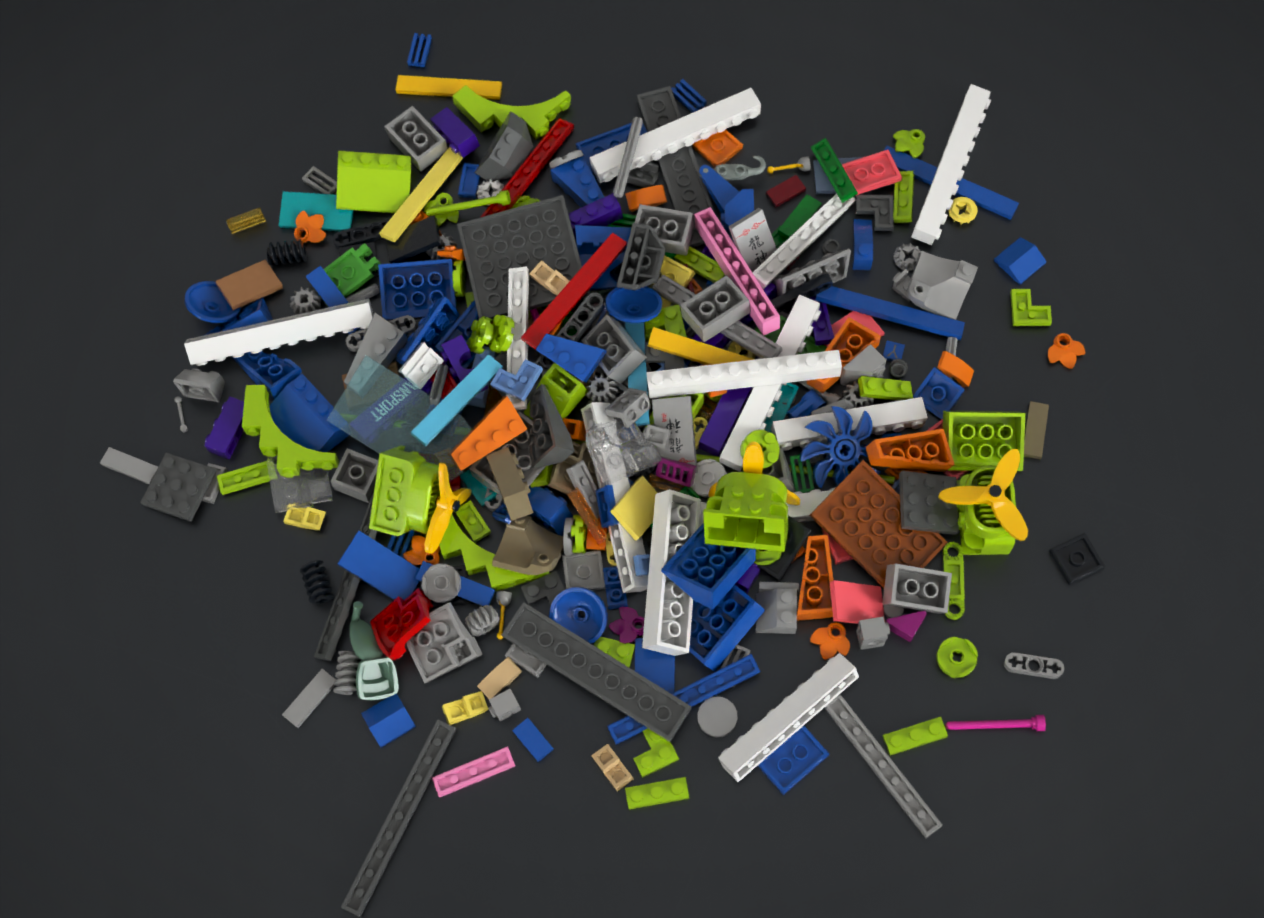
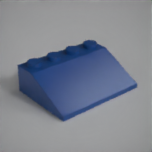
[378,259,457,320]
[396,297,460,366]
[269,374,352,452]
[661,523,756,609]
[689,585,765,672]

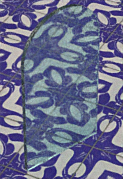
[327,356,471,480]

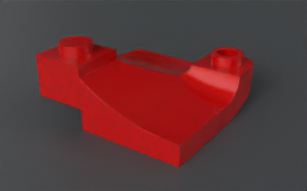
[370,588,433,660]

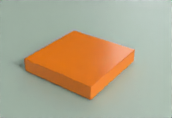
[693,130,743,167]

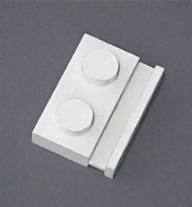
[399,342,444,389]

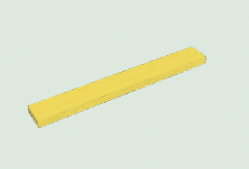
[379,147,463,243]

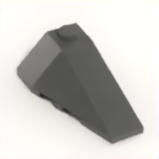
[529,384,574,468]

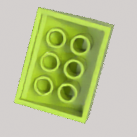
[336,151,411,213]
[943,411,1025,471]

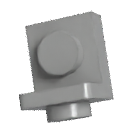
[892,269,918,302]
[643,424,671,449]

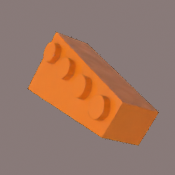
[807,317,881,393]
[448,396,527,471]
[865,429,955,472]
[797,535,833,621]

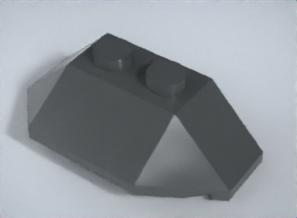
[474,111,533,182]
[617,223,666,290]

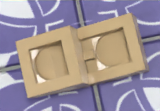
[529,260,569,295]
[477,657,522,699]
[591,744,634,792]

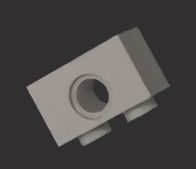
[856,616,890,650]

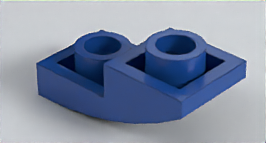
[603,566,628,610]

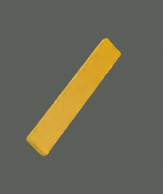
[396,75,502,100]
[647,327,755,365]

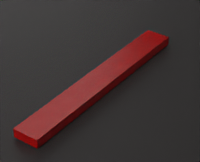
[480,118,574,218]
[521,232,627,350]

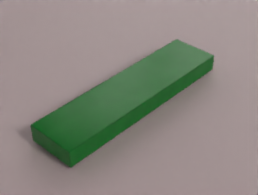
[811,138,858,203]

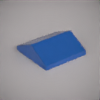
[994,237,1047,285]
[913,367,965,420]
[361,693,416,748]

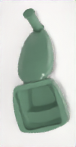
[349,601,399,700]

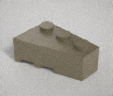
[486,447,533,521]

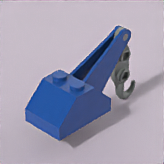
[699,155,766,245]

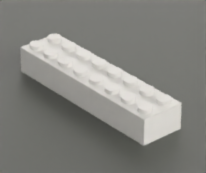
[642,489,701,656]

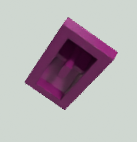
[886,610,926,642]

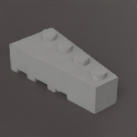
[344,313,408,398]

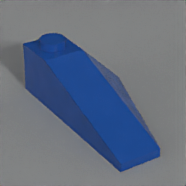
[205,297,273,335]
[433,300,479,369]
[231,351,302,401]

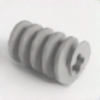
[333,651,360,695]

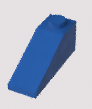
[852,219,873,270]

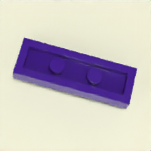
[809,296,834,346]

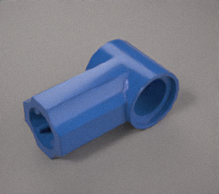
[787,389,826,419]

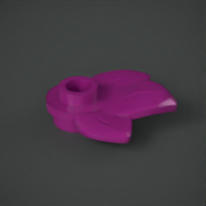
[609,607,645,643]

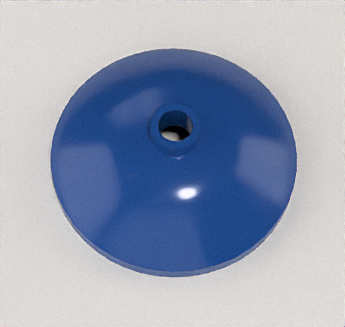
[184,281,241,323]
[606,287,662,324]
[549,587,608,644]

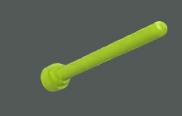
[425,190,511,216]

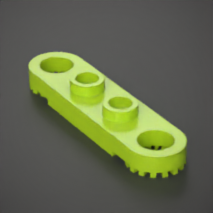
[942,542,965,620]

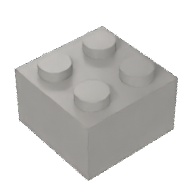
[330,448,379,503]

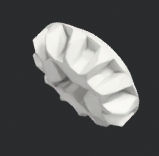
[477,179,504,206]

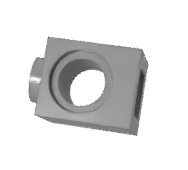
[488,689,521,721]

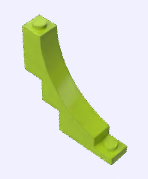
[439,514,549,592]

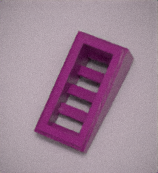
[656,457,697,487]

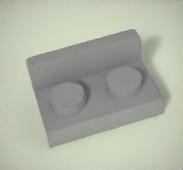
[605,388,651,428]

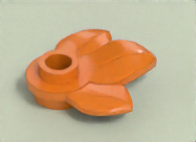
[294,211,327,243]
[1048,333,1086,369]
[403,535,441,566]
[810,622,850,660]

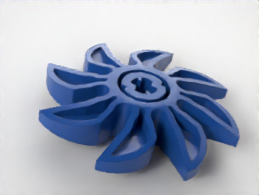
[800,406,886,489]

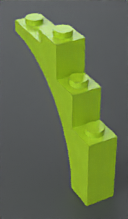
[453,85,571,140]
[242,385,339,478]

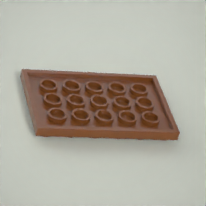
[810,460,948,588]

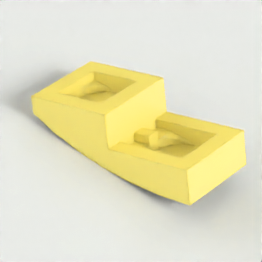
[283,504,326,531]
[442,691,488,725]

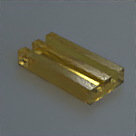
[226,208,266,234]

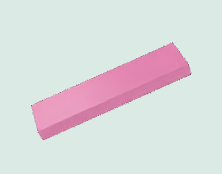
[432,746,515,798]

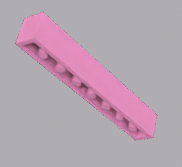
[694,207,780,336]

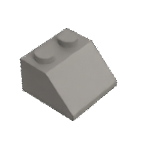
[840,344,886,386]
[173,368,225,402]
[756,588,797,634]

